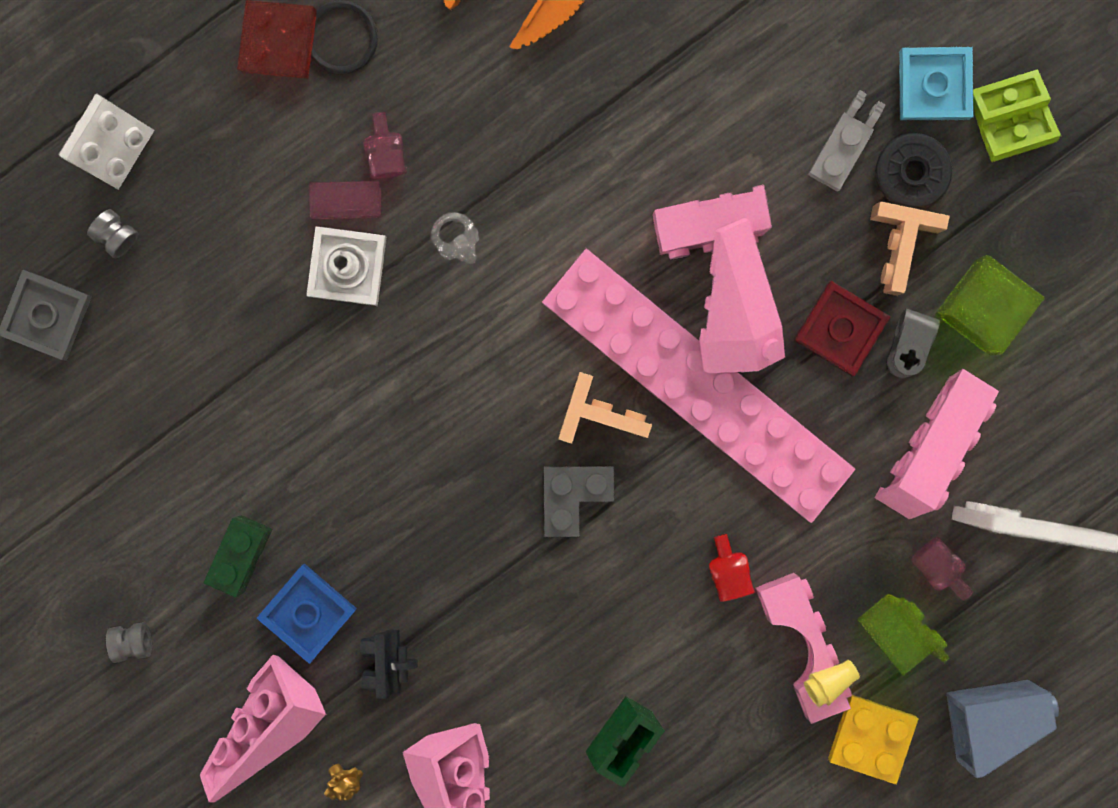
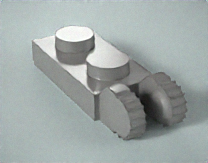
[808,90,885,192]

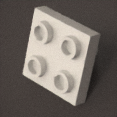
[59,94,154,190]
[307,226,387,306]

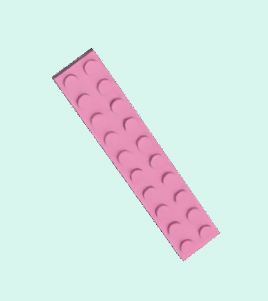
[542,248,856,523]

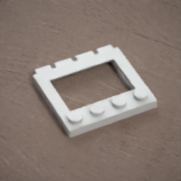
[952,501,1118,552]

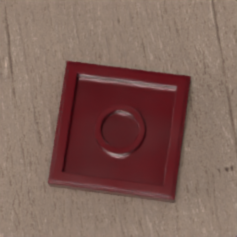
[793,281,890,376]

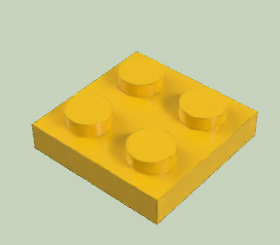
[828,695,919,785]

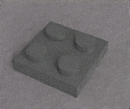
[0,270,92,361]

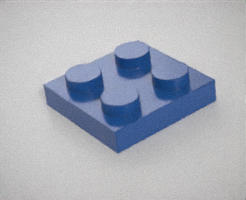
[257,563,357,664]

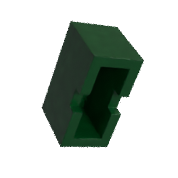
[203,515,273,598]
[585,696,665,787]

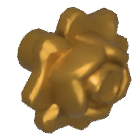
[324,764,363,801]

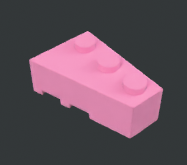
[652,185,772,259]

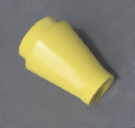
[804,660,860,707]

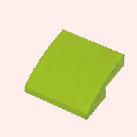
[973,69,1061,162]

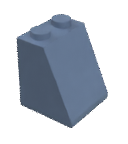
[946,680,1059,778]

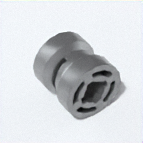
[87,209,138,259]
[106,622,152,663]

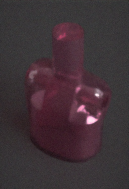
[363,112,407,179]
[911,537,973,601]

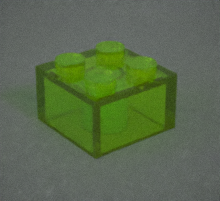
[935,255,1045,356]

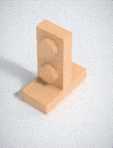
[870,202,949,296]
[558,372,652,444]

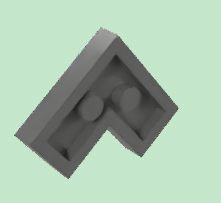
[544,466,614,537]

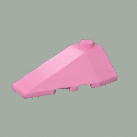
[700,218,785,373]
[200,655,326,803]

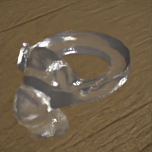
[431,213,479,264]

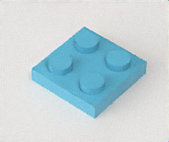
[899,47,973,120]

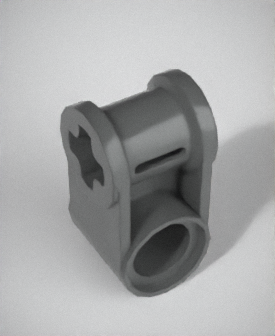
[887,308,940,378]

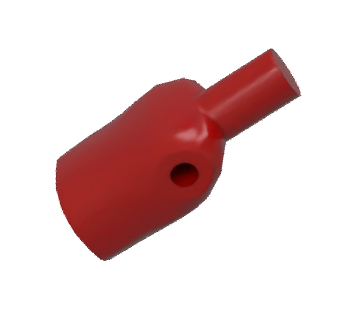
[709,534,755,602]

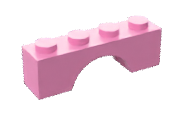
[755,573,852,724]

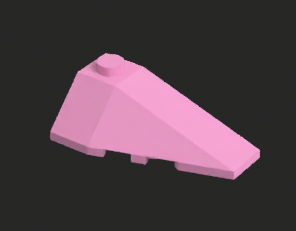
[403,723,490,808]

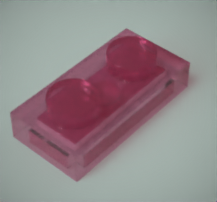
[309,181,381,219]

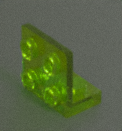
[857,594,950,675]

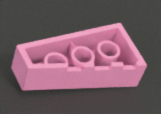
[874,369,999,519]

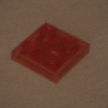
[237,0,317,79]

